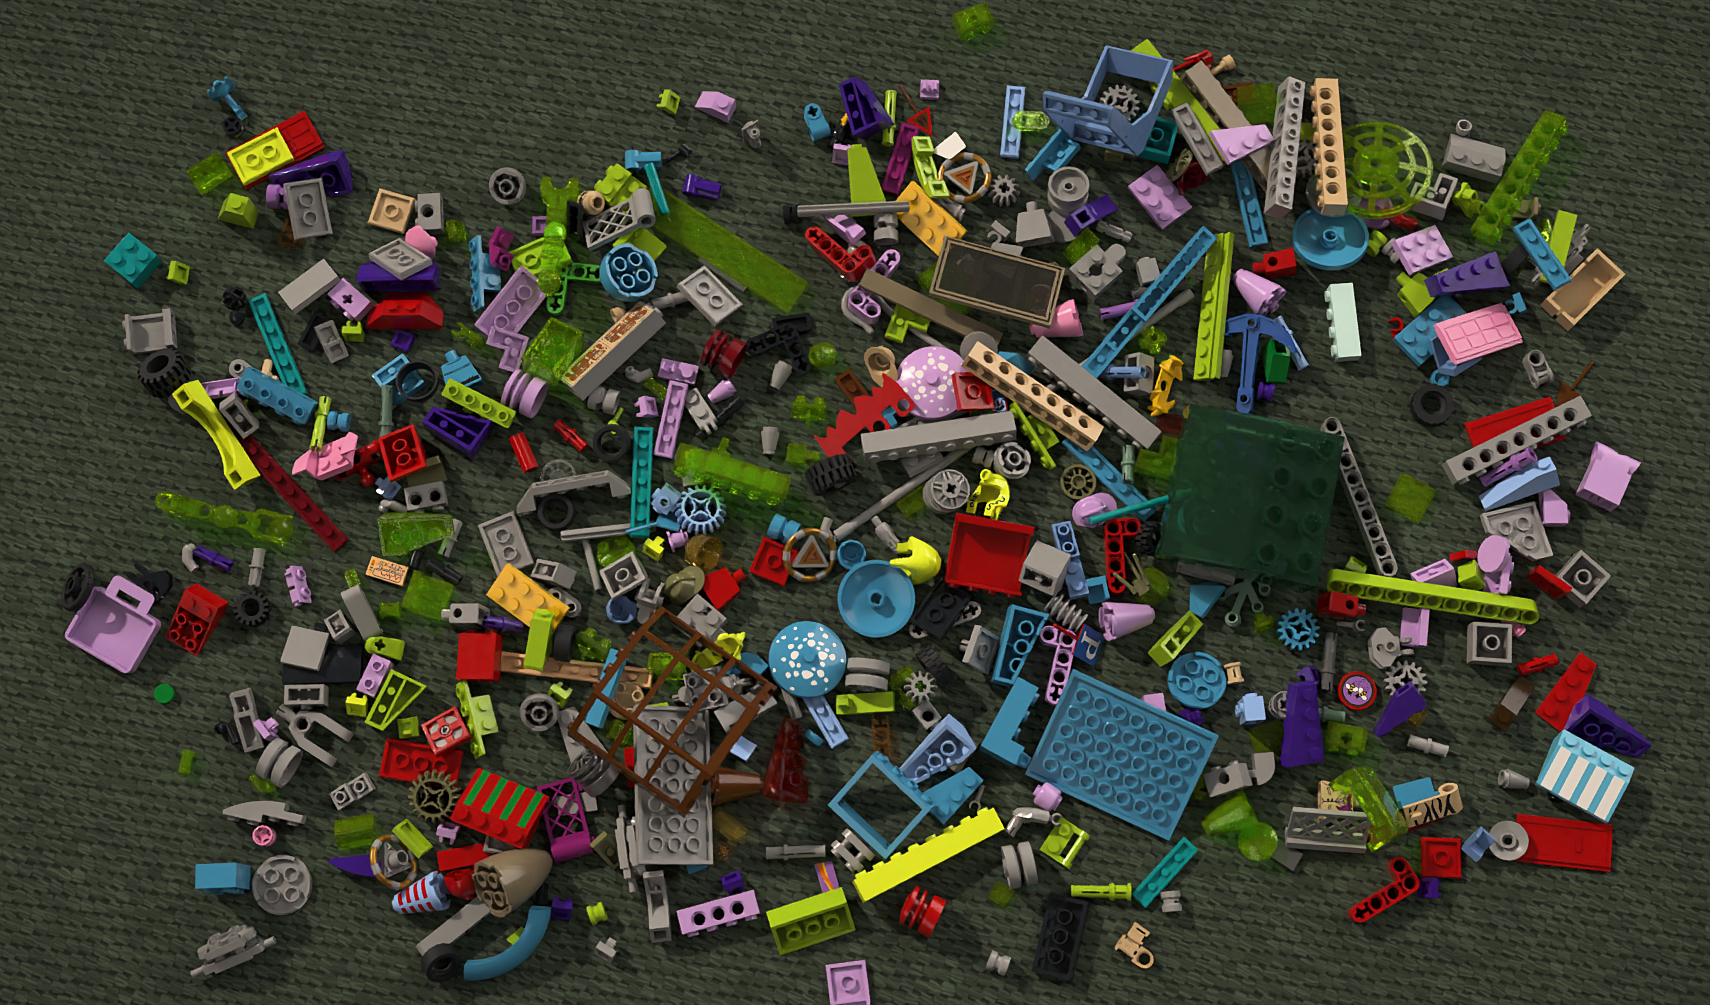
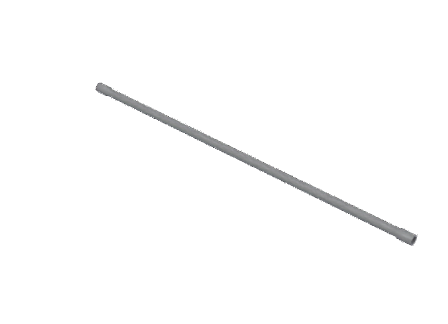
[833,289,1194,541]

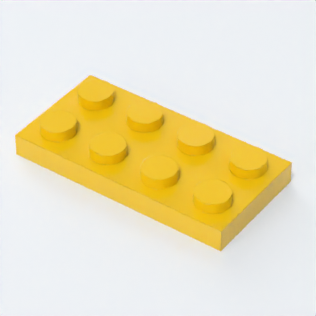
[893,181,968,256]
[486,563,570,633]

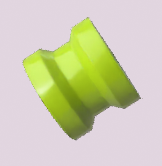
[586,901,608,925]

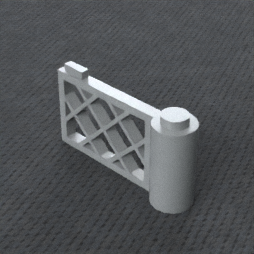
[583,188,656,251]

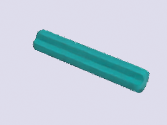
[644,163,670,216]

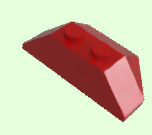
[366,292,444,329]

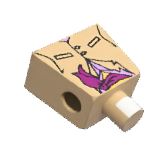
[1318,781,1364,820]

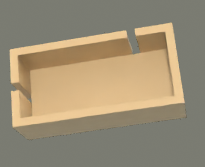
[1540,248,1625,331]

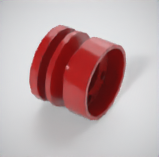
[899,886,947,938]

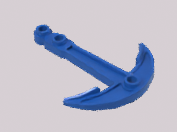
[1224,314,1297,426]

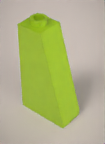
[847,144,886,217]

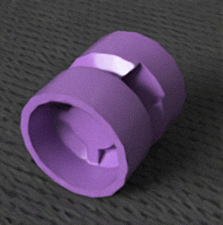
[266,184,288,210]

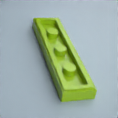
[1540,210,1577,284]

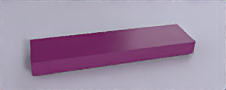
[881,123,920,197]

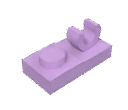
[658,358,699,386]
[253,717,279,742]

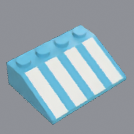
[1535,729,1634,824]

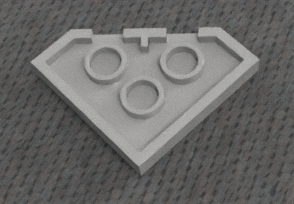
[1480,501,1553,561]

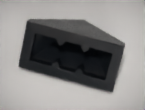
[567,200,583,241]

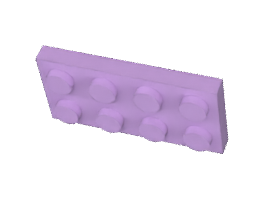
[474,266,552,336]

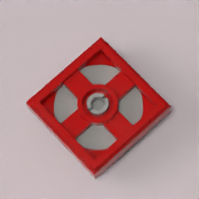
[421,706,472,758]

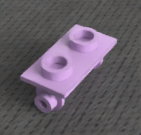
[201,377,242,399]
[285,566,312,607]

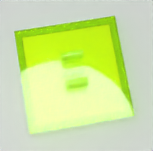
[1247,719,1284,762]

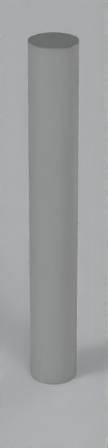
[581,539,603,591]

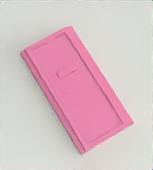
[1434,303,1523,365]

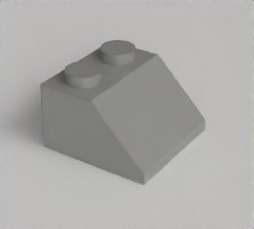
[599,551,648,600]

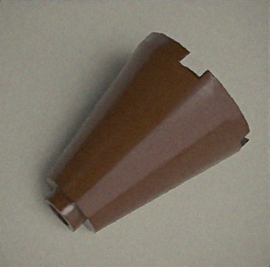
[711,766,764,805]

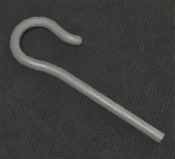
[841,285,948,349]

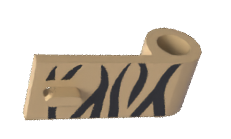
[1402,783,1463,828]

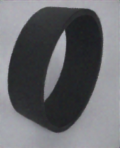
[396,360,438,403]

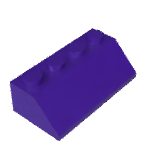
[357,262,439,291]

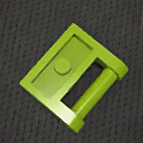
[1039,818,1091,869]

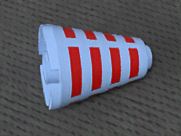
[392,871,451,914]

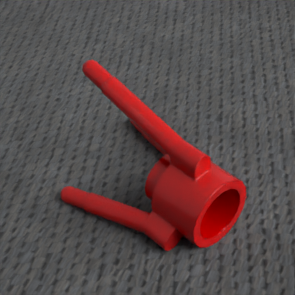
[1173,50,1214,72]

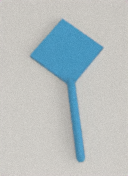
[625,512,682,534]

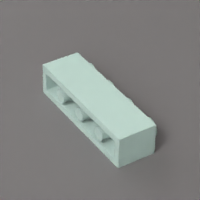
[1324,283,1361,362]

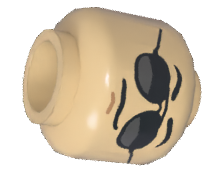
[577,191,605,215]

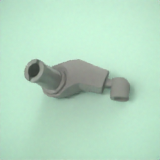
[1004,807,1063,837]

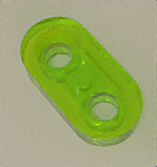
[1012,111,1049,131]

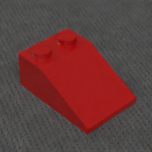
[378,424,427,482]

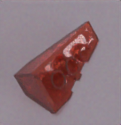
[763,717,809,803]

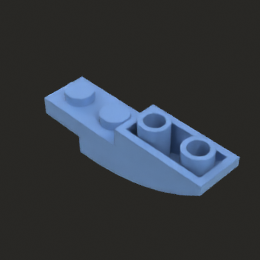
[1052,521,1089,600]

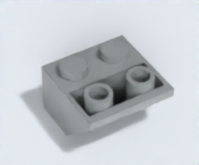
[1019,540,1072,596]

